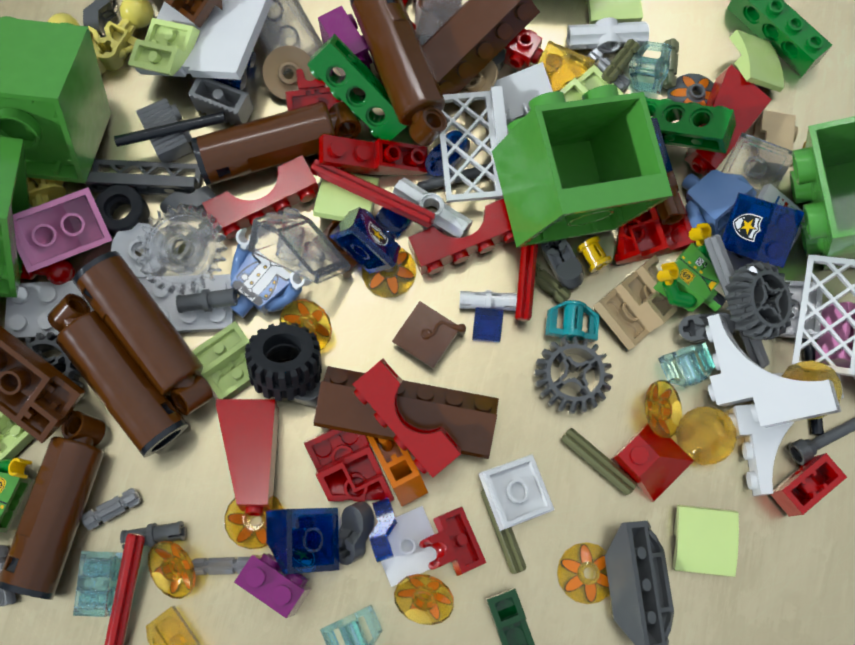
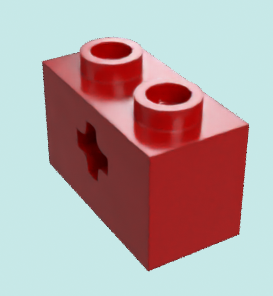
[770,453,847,517]

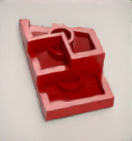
[615,193,696,264]
[304,429,395,502]

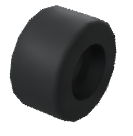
[95,185,150,237]

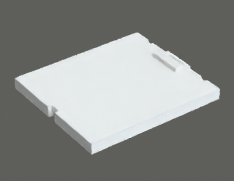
[134,0,273,80]

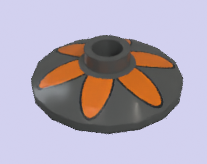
[667,73,714,106]

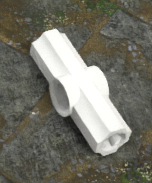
[567,17,650,53]
[392,177,473,238]

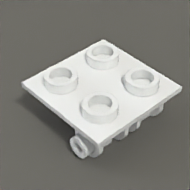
[494,62,553,125]

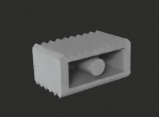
[188,77,254,126]
[136,98,193,163]

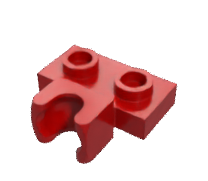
[285,69,341,111]
[419,507,487,576]

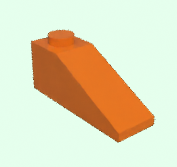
[367,436,428,506]

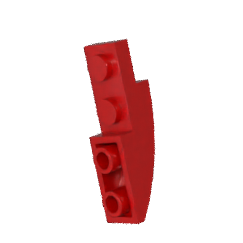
[319,134,428,175]

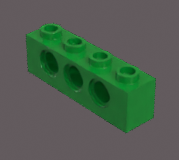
[727,0,832,77]
[307,34,407,141]
[645,96,736,154]

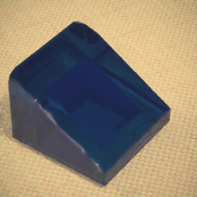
[375,207,412,239]
[472,307,504,342]

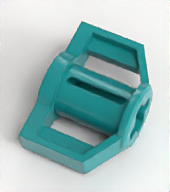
[545,300,599,343]

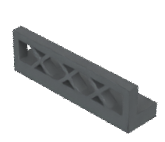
[84,159,202,196]

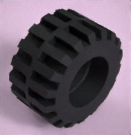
[245,322,322,401]

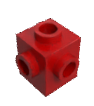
[504,28,544,71]

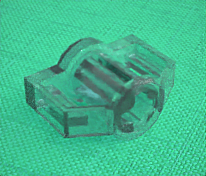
[629,41,672,94]
[658,342,715,388]
[320,605,382,645]

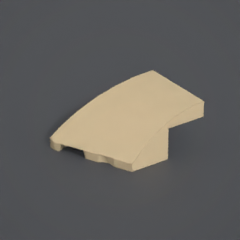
[593,255,678,351]

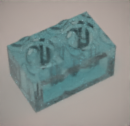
[73,551,123,617]

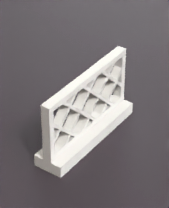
[440,86,508,203]
[792,255,855,379]

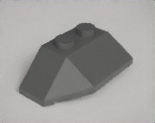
[605,520,674,645]

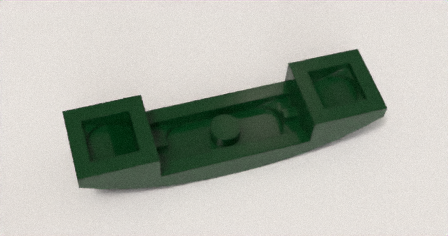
[486,588,535,645]

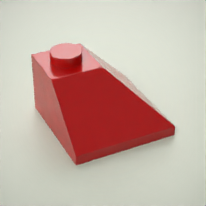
[611,421,694,502]

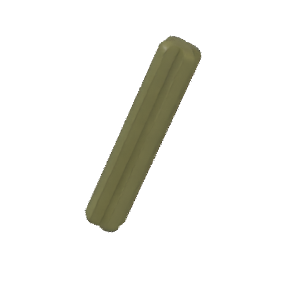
[562,428,637,495]
[481,489,526,574]

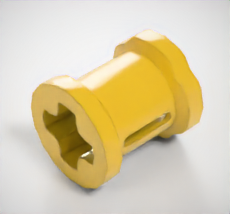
[577,236,612,273]

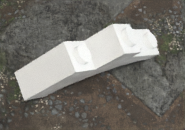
[705,314,841,428]
[726,370,844,496]

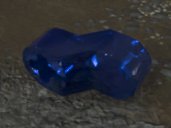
[425,130,470,177]
[369,498,397,563]

